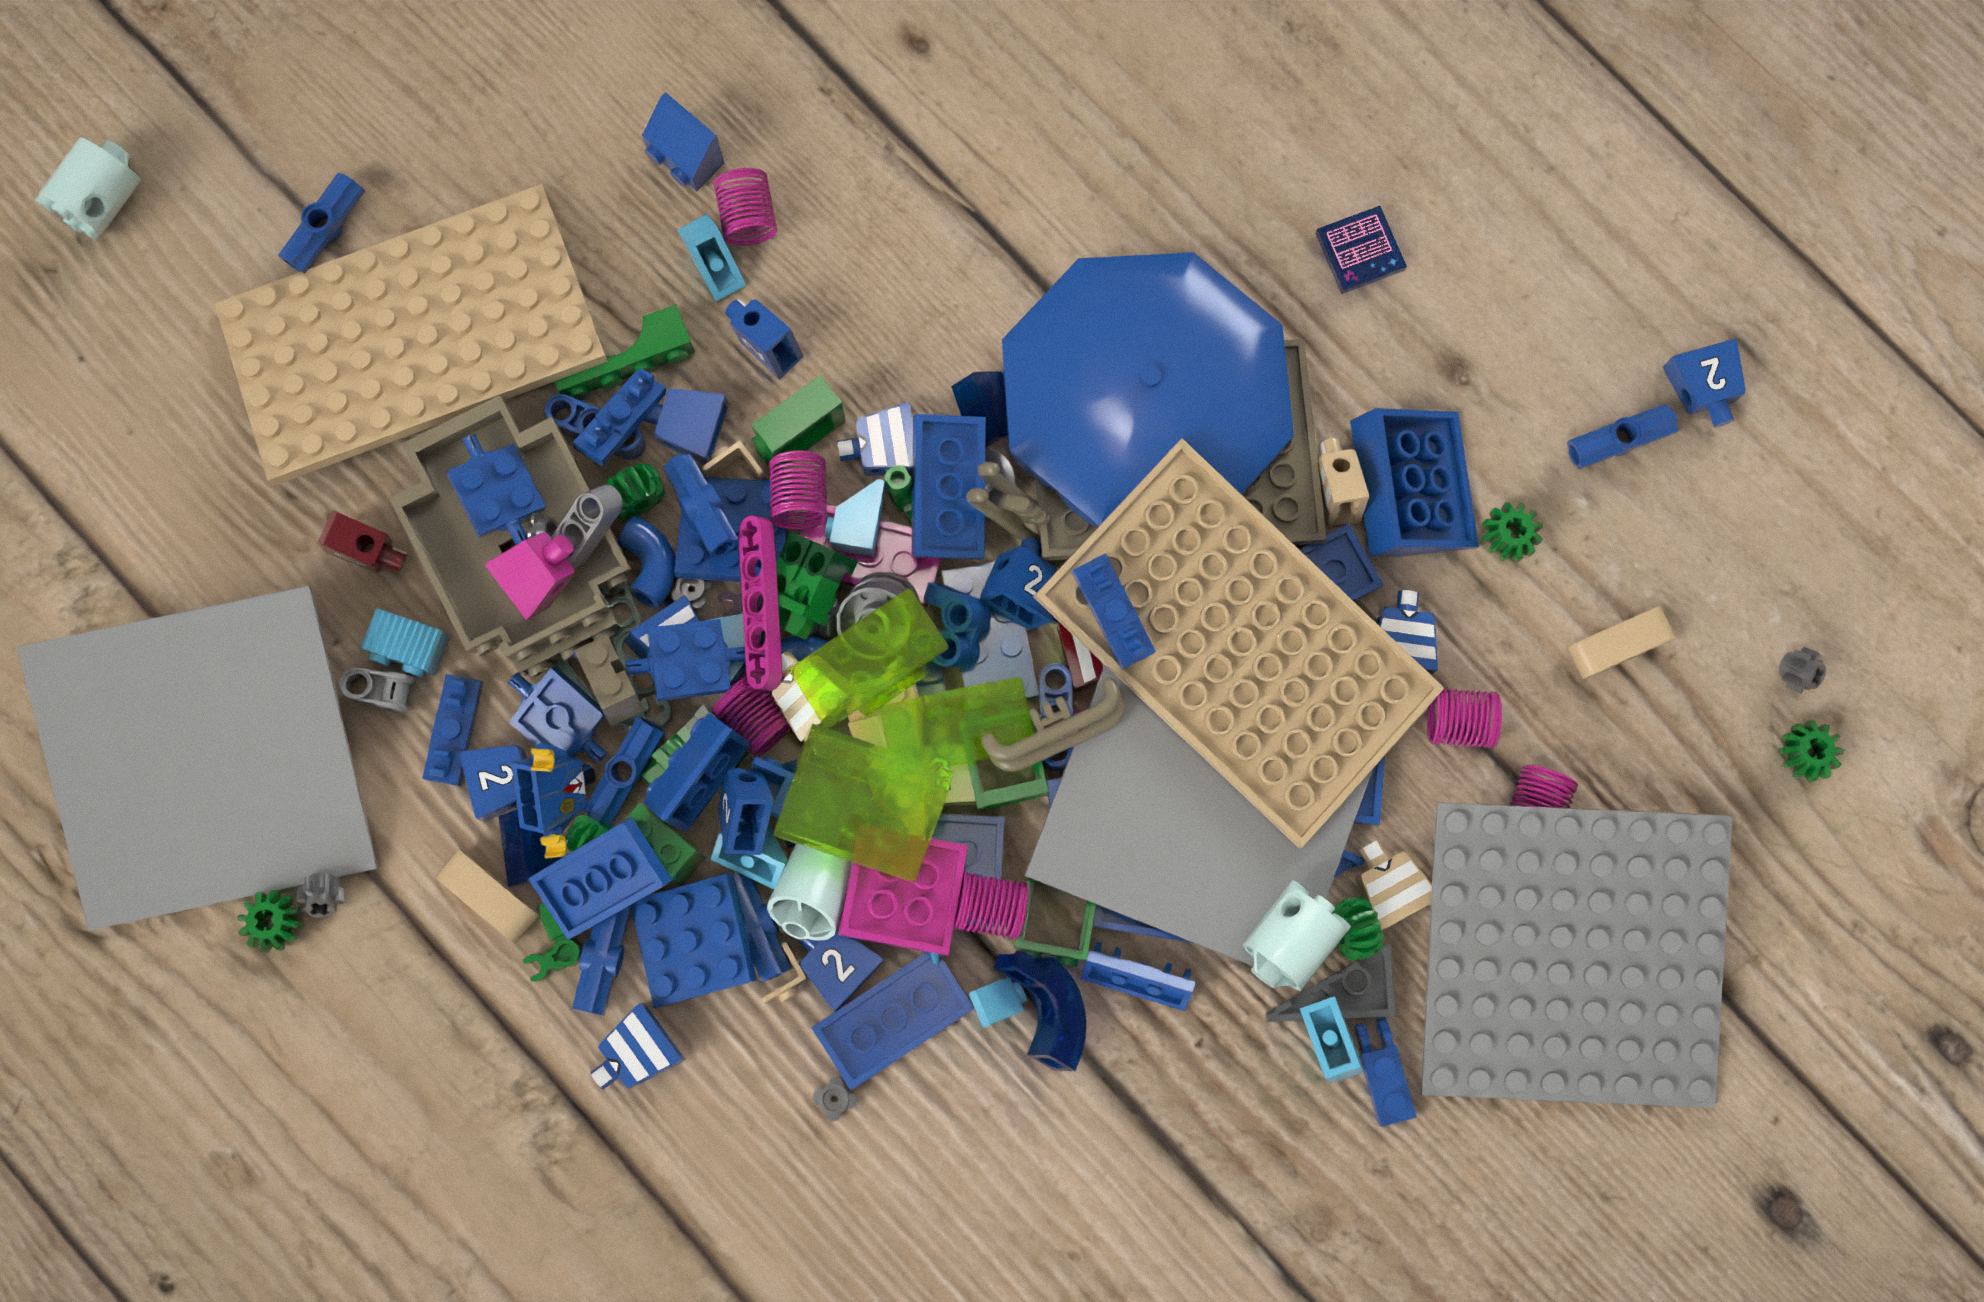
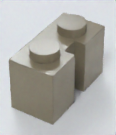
[574,635,644,726]

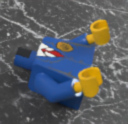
[511,742,596,859]

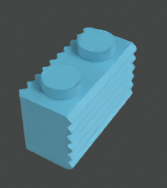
[360,608,450,678]

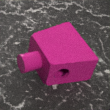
[485,532,574,620]

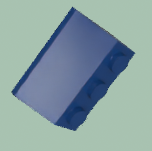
[643,712,752,832]

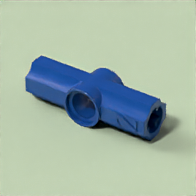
[278,172,365,274]
[1567,404,1678,469]
[663,454,739,557]
[584,716,666,826]
[733,872,792,982]
[572,907,631,1016]

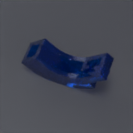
[993,951,1086,1071]

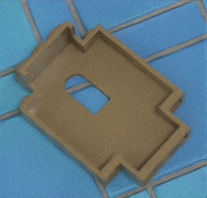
[389,395,634,678]

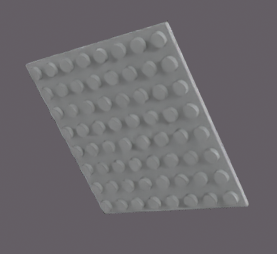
[17,585,378,931]
[1024,665,1373,966]
[1421,802,1732,1108]

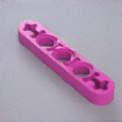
[739,516,782,691]

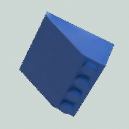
[1350,408,1479,557]

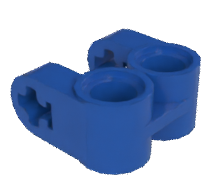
[907,582,991,668]

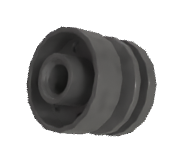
[837,572,921,660]

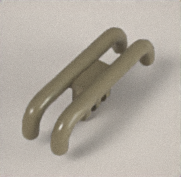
[966,461,1050,541]
[981,678,1125,772]

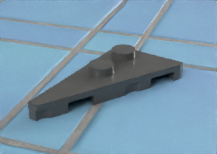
[1265,945,1396,1022]

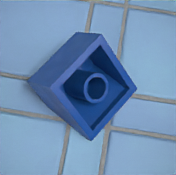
[642,92,725,192]

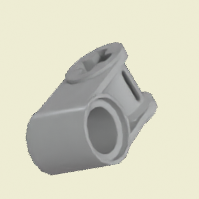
[339,668,415,713]

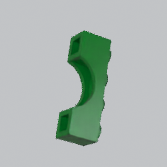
[554,304,695,400]

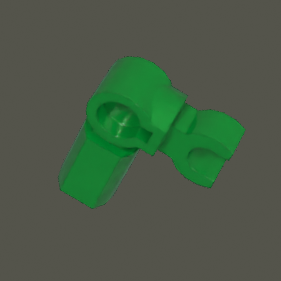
[884,465,912,526]
[523,903,583,982]

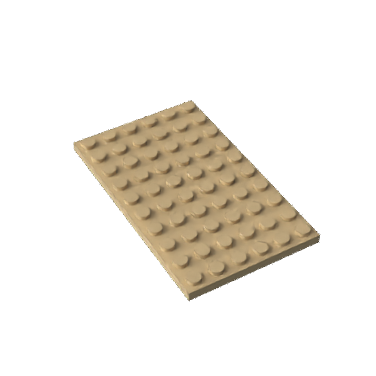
[214,184,608,486]
[1033,439,1444,848]

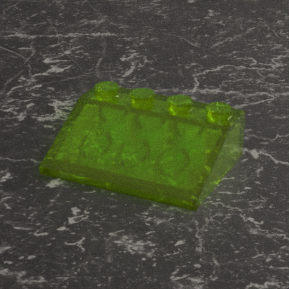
[773,723,954,883]

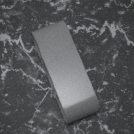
[551,485,622,570]

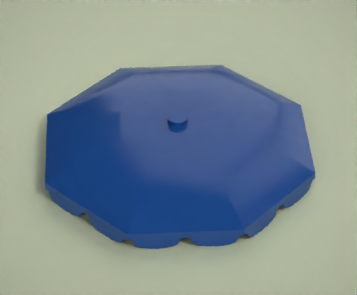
[1002,252,1294,527]

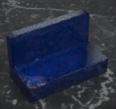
[951,371,1008,447]
[498,810,562,887]

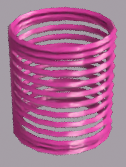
[713,168,778,246]
[769,451,827,530]
[712,676,791,757]
[1427,688,1502,748]
[1510,765,1578,808]
[954,872,1029,940]

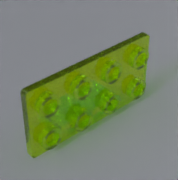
[789,589,949,729]
[880,677,1034,777]

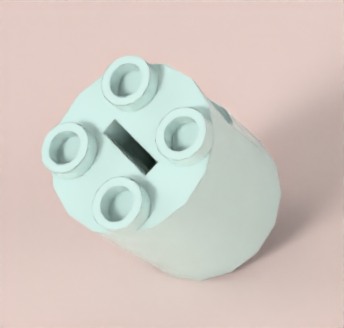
[35,137,141,241]
[767,832,854,941]
[1242,880,1351,991]

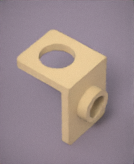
[701,440,767,481]
[761,942,809,1004]

